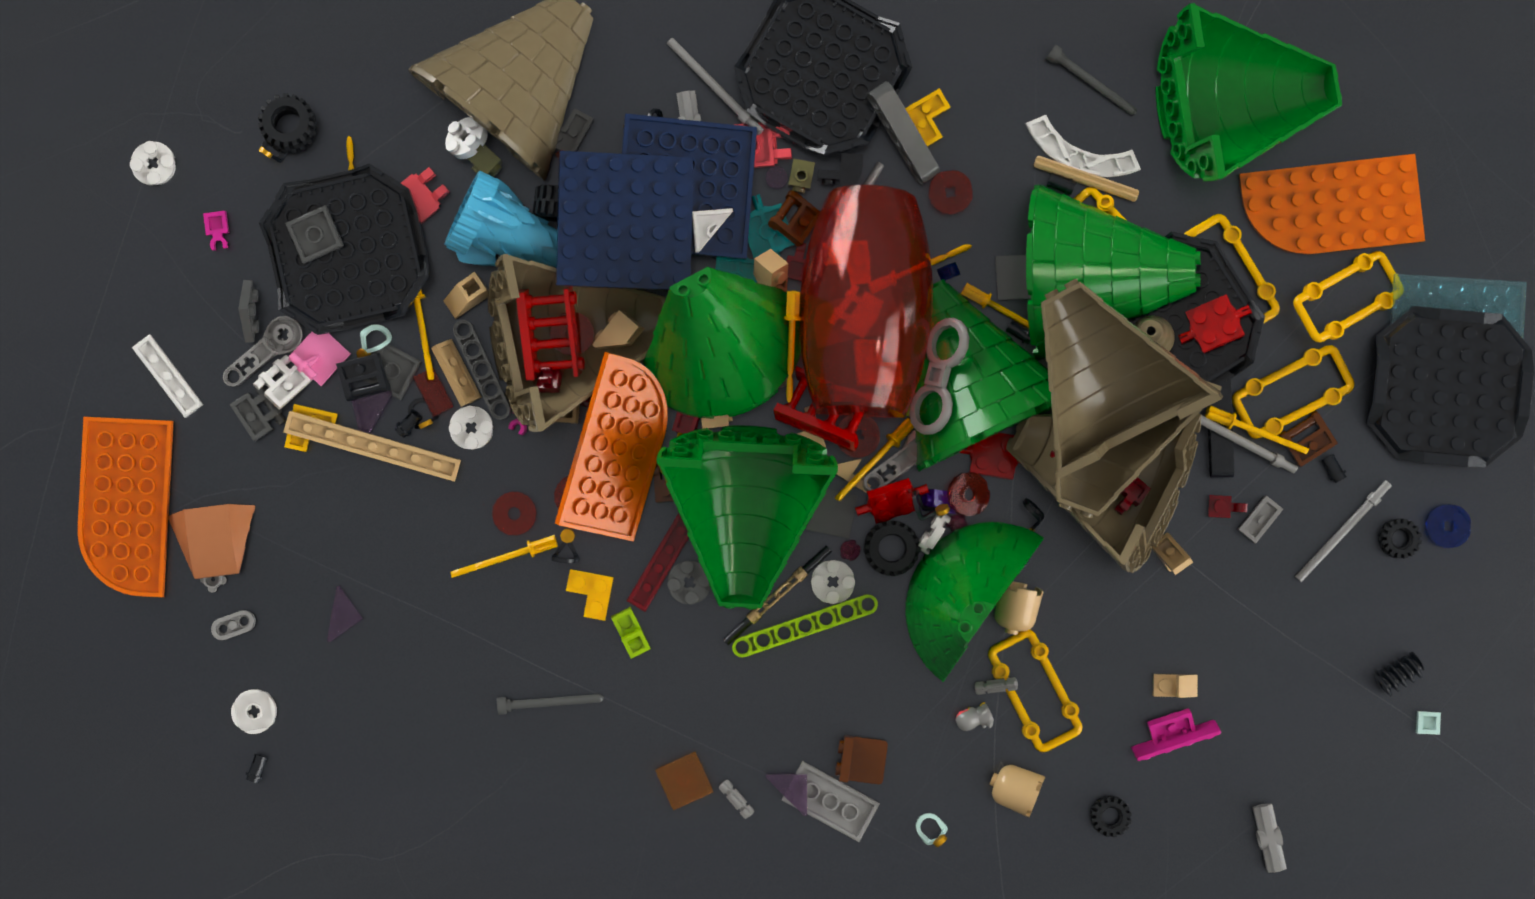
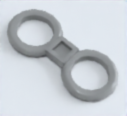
[909,318,970,435]

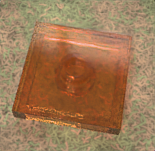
[655,751,714,810]

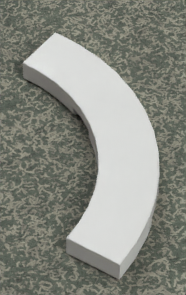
[1025,115,1141,177]

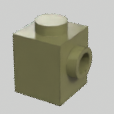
[467,144,503,177]
[788,158,815,194]

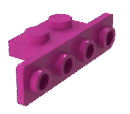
[1131,708,1221,761]

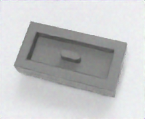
[1237,495,1283,543]

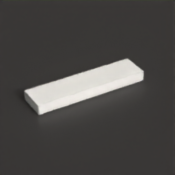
[132,334,204,418]

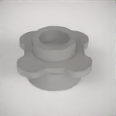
[200,576,227,593]

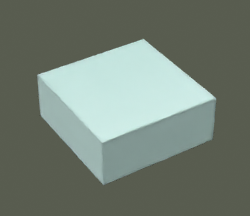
[1416,711,1441,735]

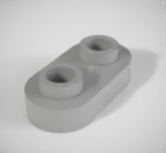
[211,610,256,640]

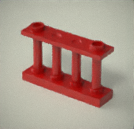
[516,286,585,381]
[773,366,878,452]

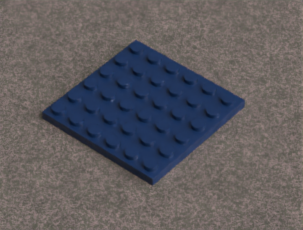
[621,113,757,260]
[556,151,693,290]

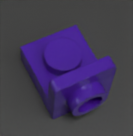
[922,489,958,514]

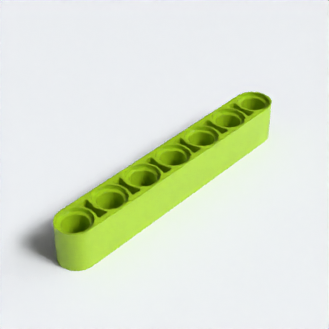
[732,594,878,658]

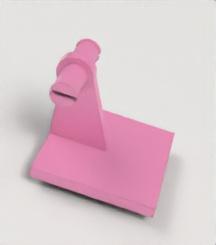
[288,332,351,386]

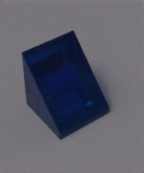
[937,262,961,281]

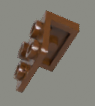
[835,735,888,785]

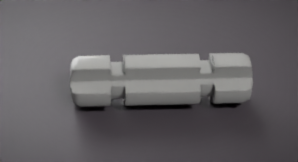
[974,677,1018,695]
[719,780,754,819]

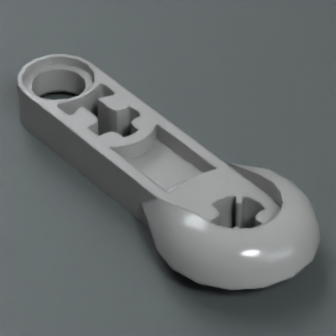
[223,316,303,387]
[863,430,917,492]

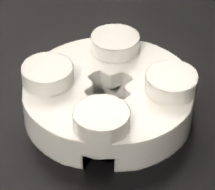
[445,117,488,159]
[130,141,176,186]
[449,406,493,450]
[918,514,951,555]
[811,560,855,604]
[231,689,277,734]

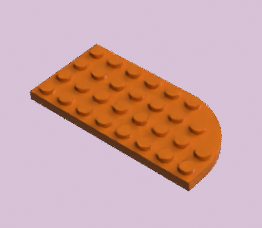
[1238,154,1425,255]
[555,352,668,542]
[78,417,174,597]

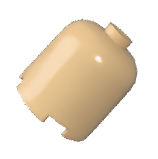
[994,581,1044,635]
[989,765,1045,818]

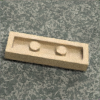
[431,339,481,407]

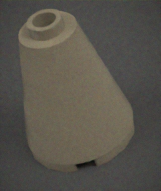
[1134,315,1175,351]

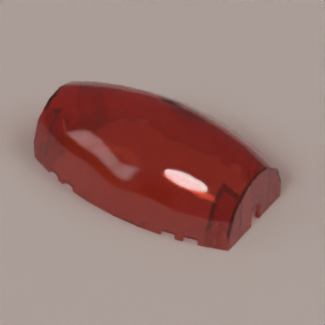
[799,185,933,418]

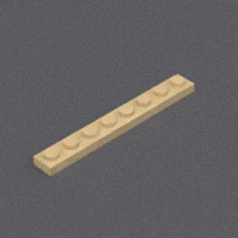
[283,411,461,482]

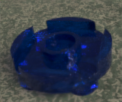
[1425,504,1472,548]

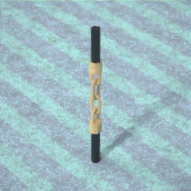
[723,545,832,645]

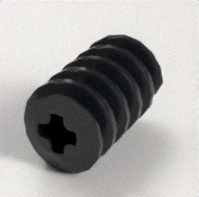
[1373,652,1424,697]

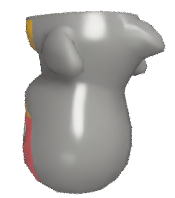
[955,702,994,731]

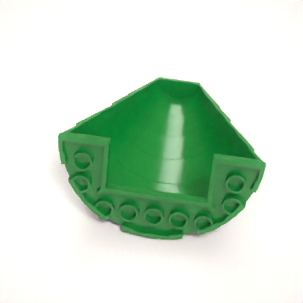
[1156,3,1342,181]
[1026,185,1201,360]
[643,267,804,419]
[910,279,1052,472]
[657,425,838,610]
[905,522,1044,682]

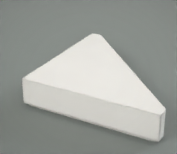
[692,208,733,253]

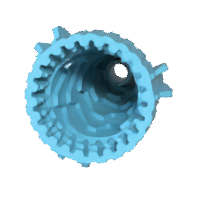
[444,170,557,268]

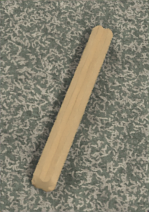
[1034,156,1139,202]

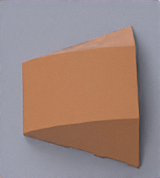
[168,504,256,579]

